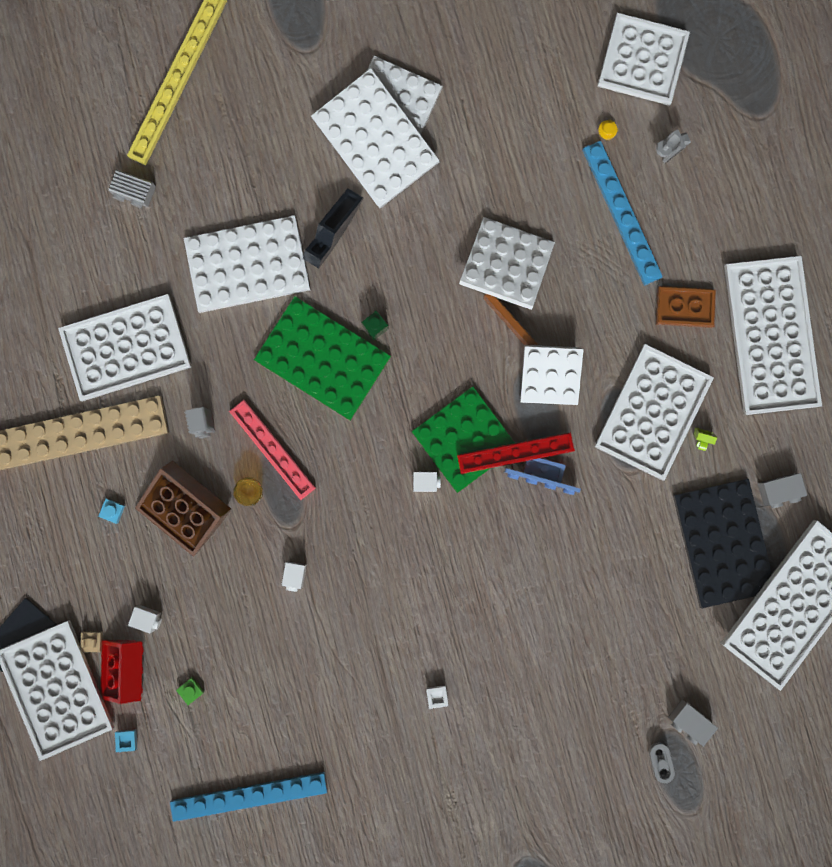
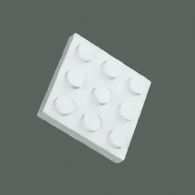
[520,345,583,405]

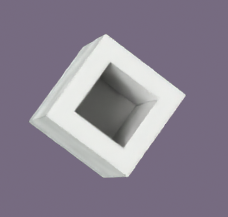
[413,472,441,492]
[282,562,307,592]
[128,605,162,633]

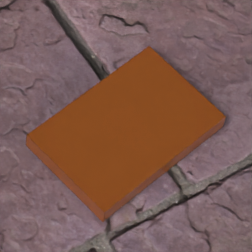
[656,286,716,328]

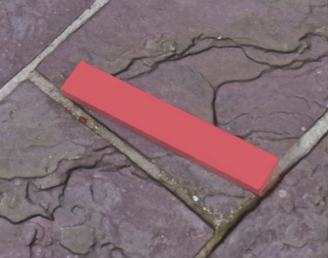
[229,399,316,500]

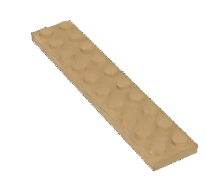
[0,396,169,470]

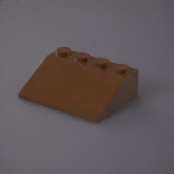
[135,460,231,557]

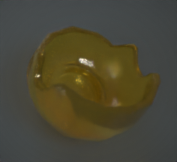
[233,477,263,506]

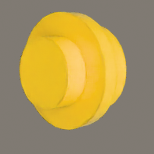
[598,120,618,140]

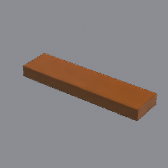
[483,294,538,345]

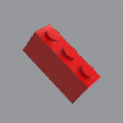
[101,640,144,704]

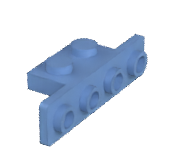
[504,458,581,495]

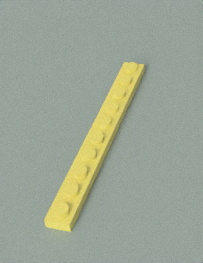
[127,0,227,165]

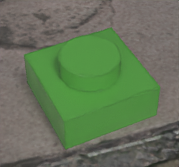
[176,677,204,705]

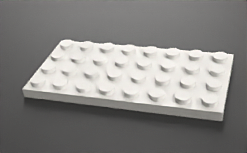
[724,256,822,415]
[721,520,832,691]

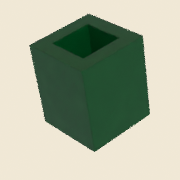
[361,311,389,340]

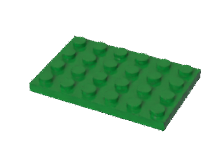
[254,296,391,421]

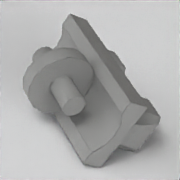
[656,130,691,163]

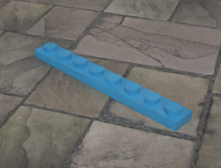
[582,141,663,286]
[170,772,328,822]

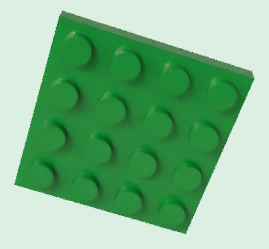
[412,387,515,493]

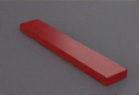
[457,432,575,474]

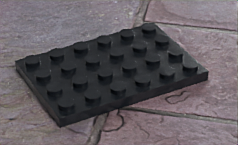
[673,479,772,609]

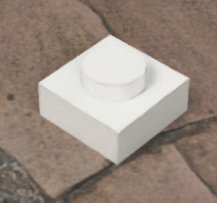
[426,685,448,709]

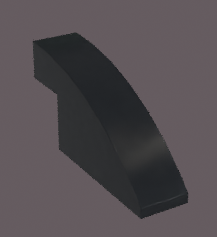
[303,188,363,269]

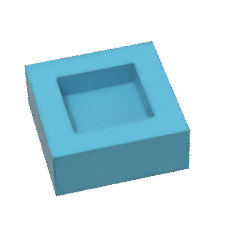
[98,499,125,524]
[115,729,137,752]

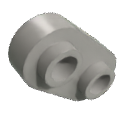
[649,742,675,783]

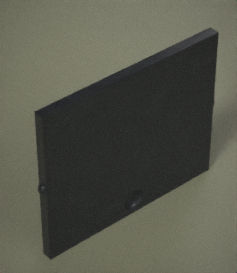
[0,598,57,672]

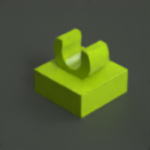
[693,428,717,451]

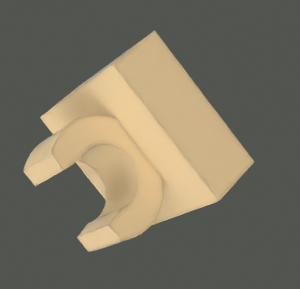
[81,631,103,652]

